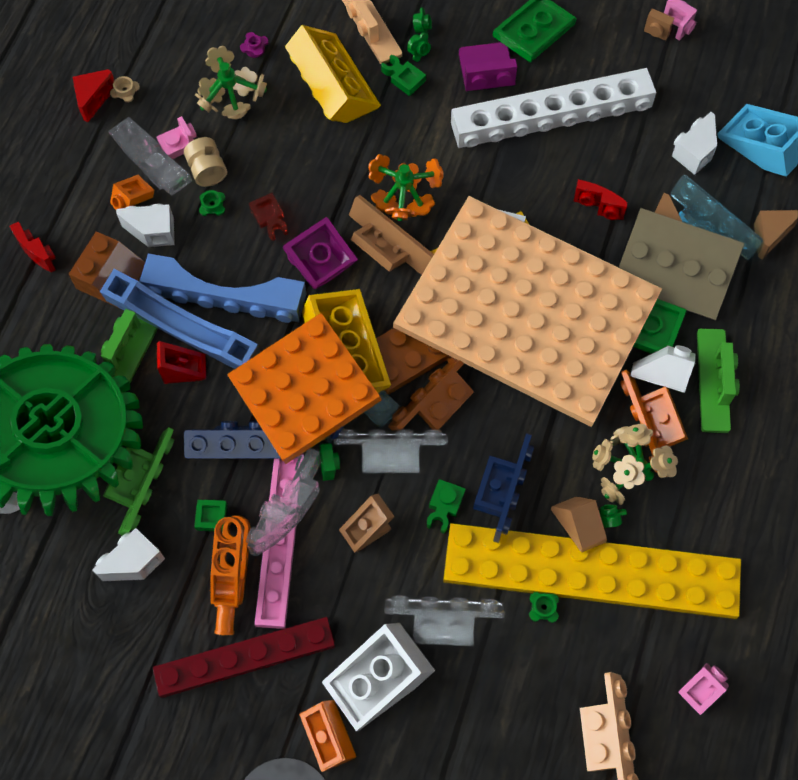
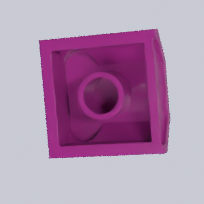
[283,217,358,290]

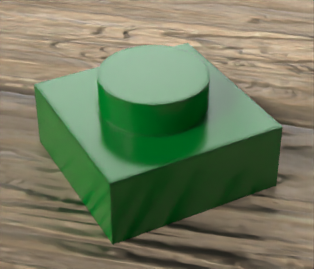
[319,443,340,481]
[195,500,228,532]

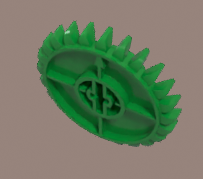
[0,344,143,516]

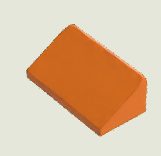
[299,700,356,772]

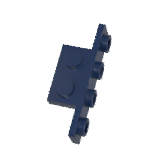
[184,421,298,458]
[473,433,534,543]

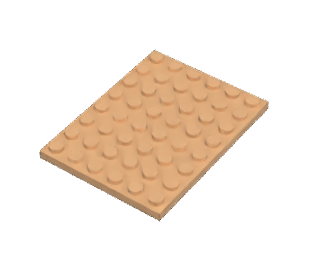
[393,196,662,427]

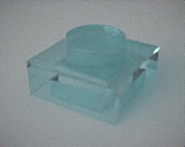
[364,390,400,428]

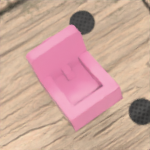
[664,0,697,41]

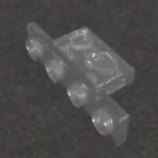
[334,429,448,473]
[385,595,505,646]

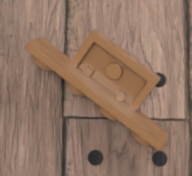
[349,195,434,275]

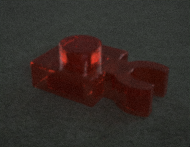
[249,193,288,241]

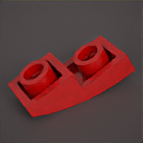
[573,179,628,220]
[9,221,56,272]

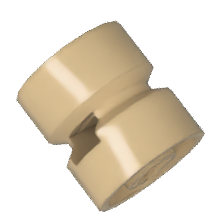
[183,137,227,187]

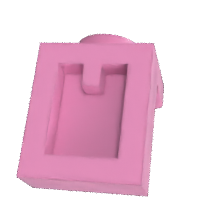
[156,116,197,161]
[678,663,729,715]

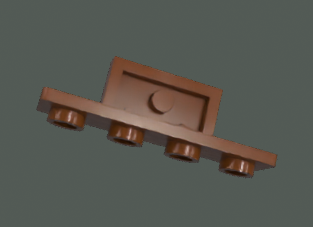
[388,356,474,431]

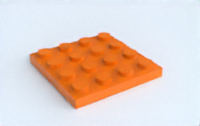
[227,313,382,464]

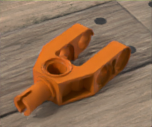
[210,515,251,635]

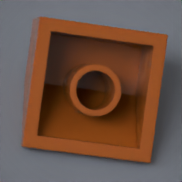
[69,231,145,308]

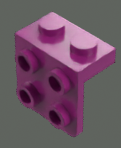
[459,42,517,91]

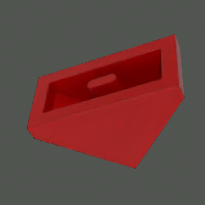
[72,69,115,122]
[157,341,206,384]

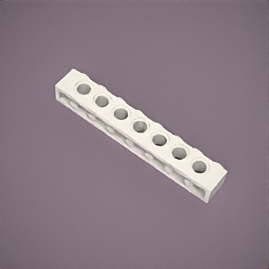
[451,68,656,148]

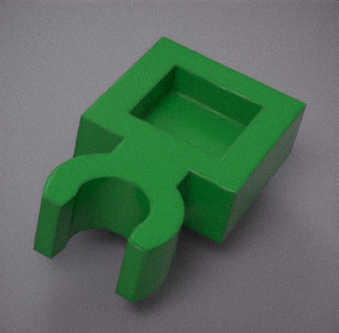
[381,55,426,96]
[427,479,466,534]

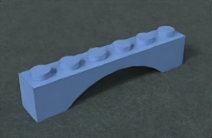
[139,253,306,323]
[100,269,261,369]

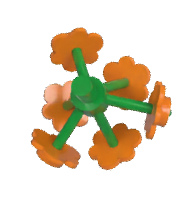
[369,154,444,221]

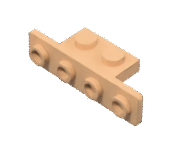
[342,0,402,64]
[580,672,639,780]

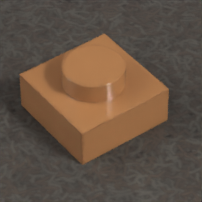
[644,9,675,41]

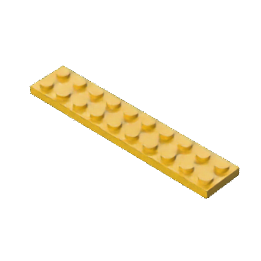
[443,523,741,619]

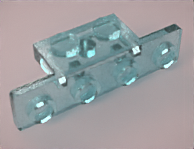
[671,175,763,260]

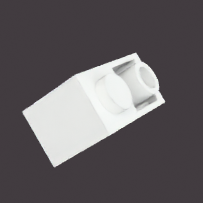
[672,112,717,175]
[116,204,175,247]
[93,528,165,581]

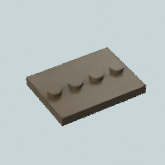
[619,208,744,320]

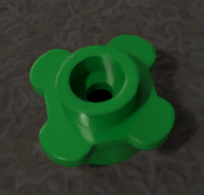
[413,7,432,34]
[407,32,431,62]
[199,190,225,216]
[599,504,627,528]
[529,592,559,623]

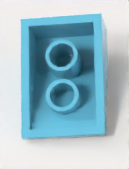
[717,104,798,177]

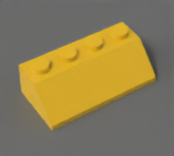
[285,25,381,123]
[302,289,391,393]

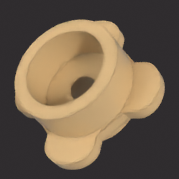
[110,76,140,102]

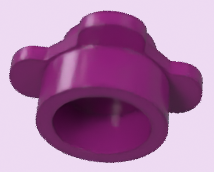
[240,32,269,58]

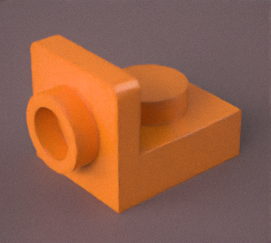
[110,175,154,210]

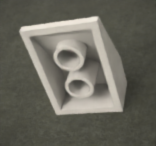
[322,623,435,731]

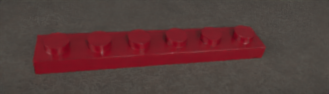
[153,617,335,698]

